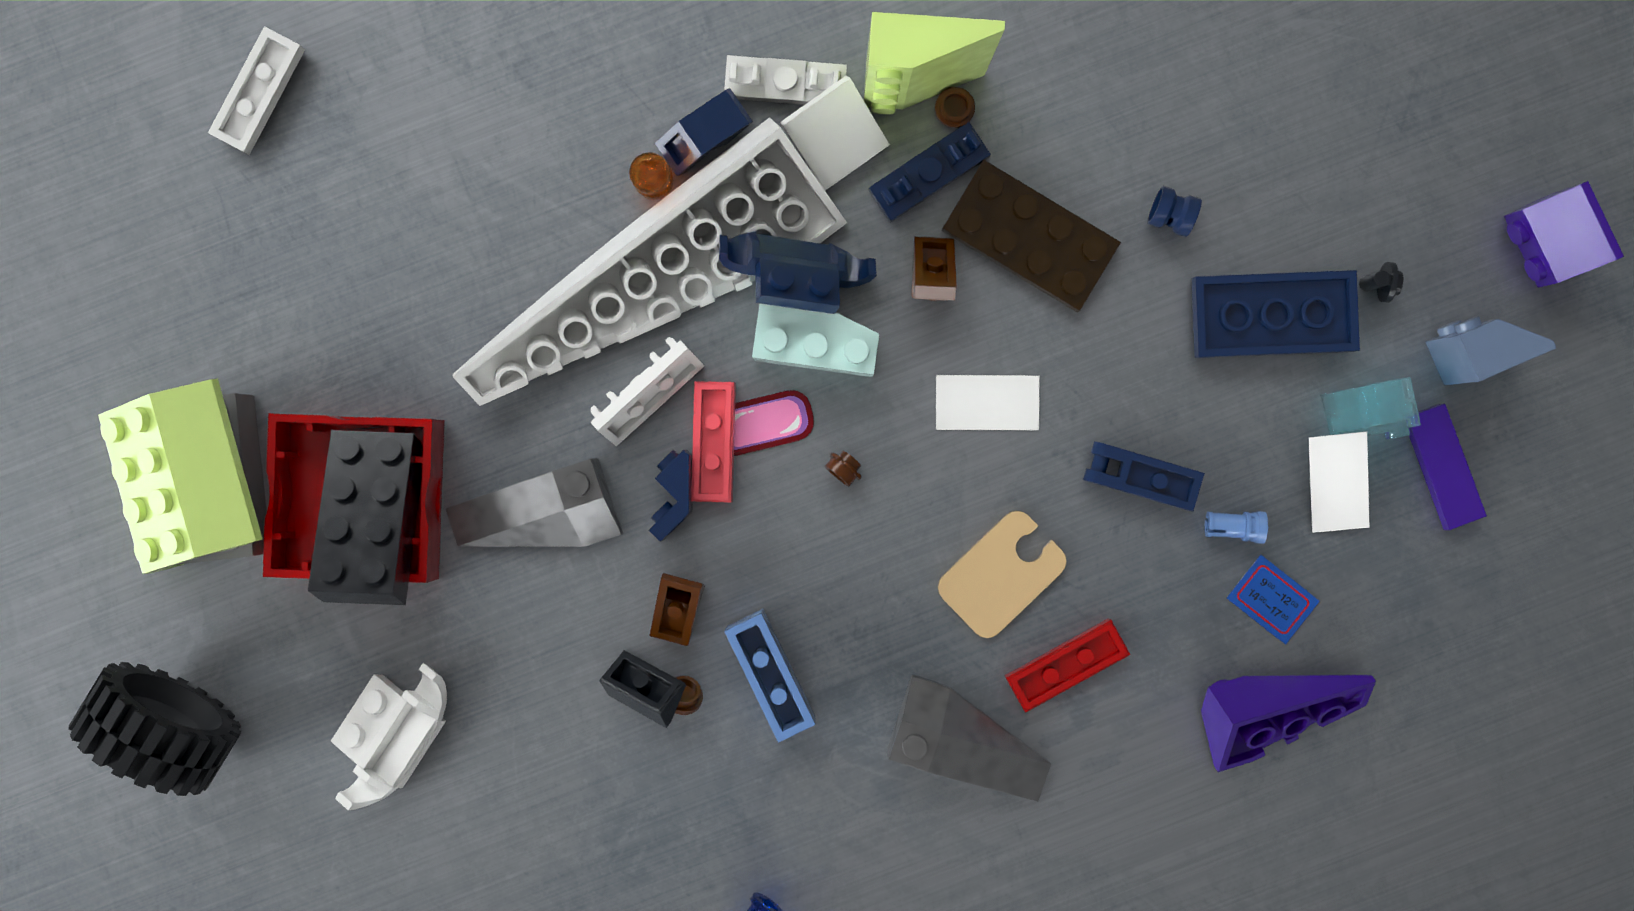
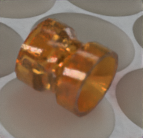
[629,152,674,200]

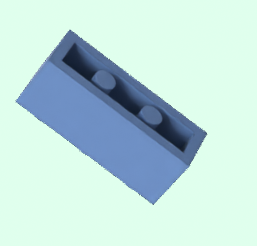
[724,609,815,743]

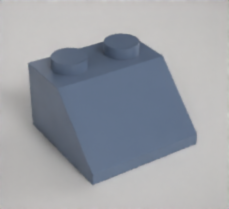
[1425,316,1556,385]

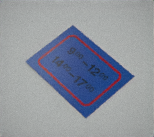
[1227,554,1320,645]

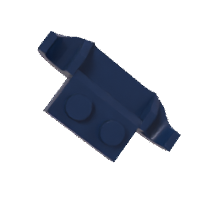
[719,232,877,314]

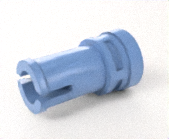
[1204,511,1268,544]

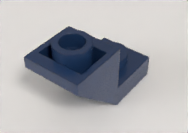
[654,88,753,176]
[649,450,693,542]

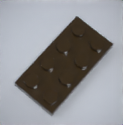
[941,160,1121,312]

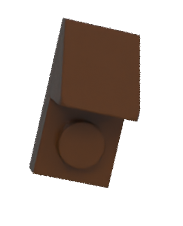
[911,236,957,301]
[649,573,705,646]

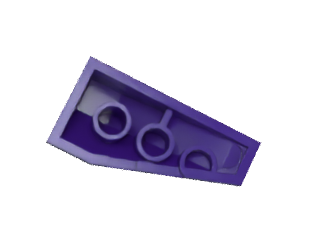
[1201,675,1376,772]

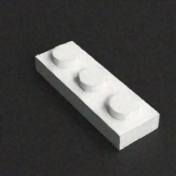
[208,26,305,155]

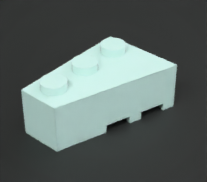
[752,304,879,377]

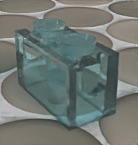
[1321,377,1421,443]

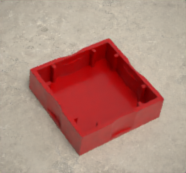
[263,413,445,583]

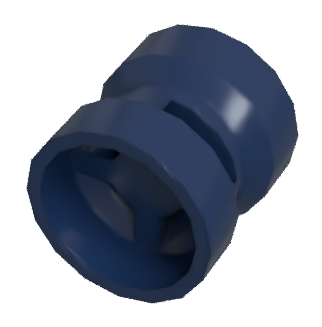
[1148,185,1202,237]

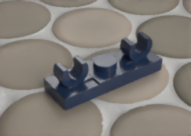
[868,122,991,223]

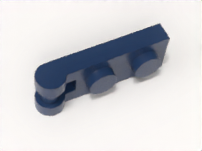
[1083,441,1205,512]

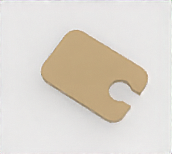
[938,511,1067,638]

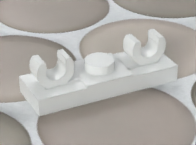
[724,55,847,105]
[591,337,704,447]

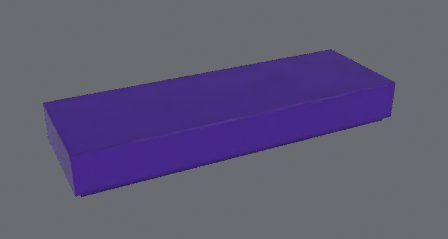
[1402,403,1487,530]

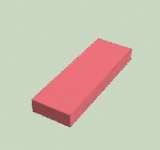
[691,381,736,503]

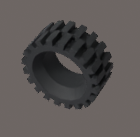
[69,662,241,796]

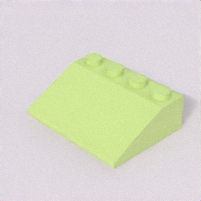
[864,12,1005,114]

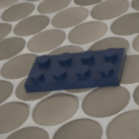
[1191,270,1360,358]

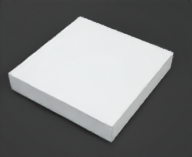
[780,76,890,191]

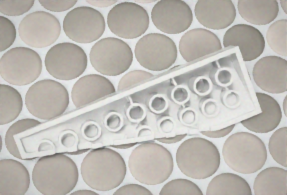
[453,117,847,406]

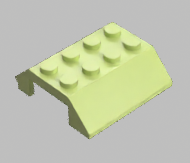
[98,378,263,574]

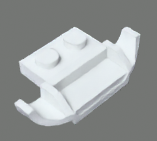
[331,663,447,810]

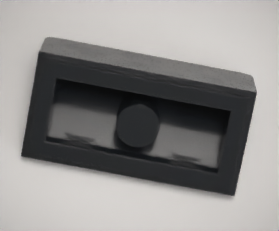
[599,650,686,728]

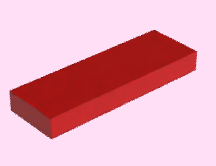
[1004,618,1130,713]

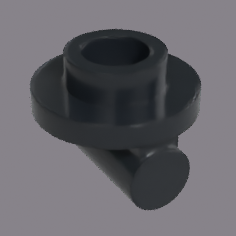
[1359,262,1404,303]

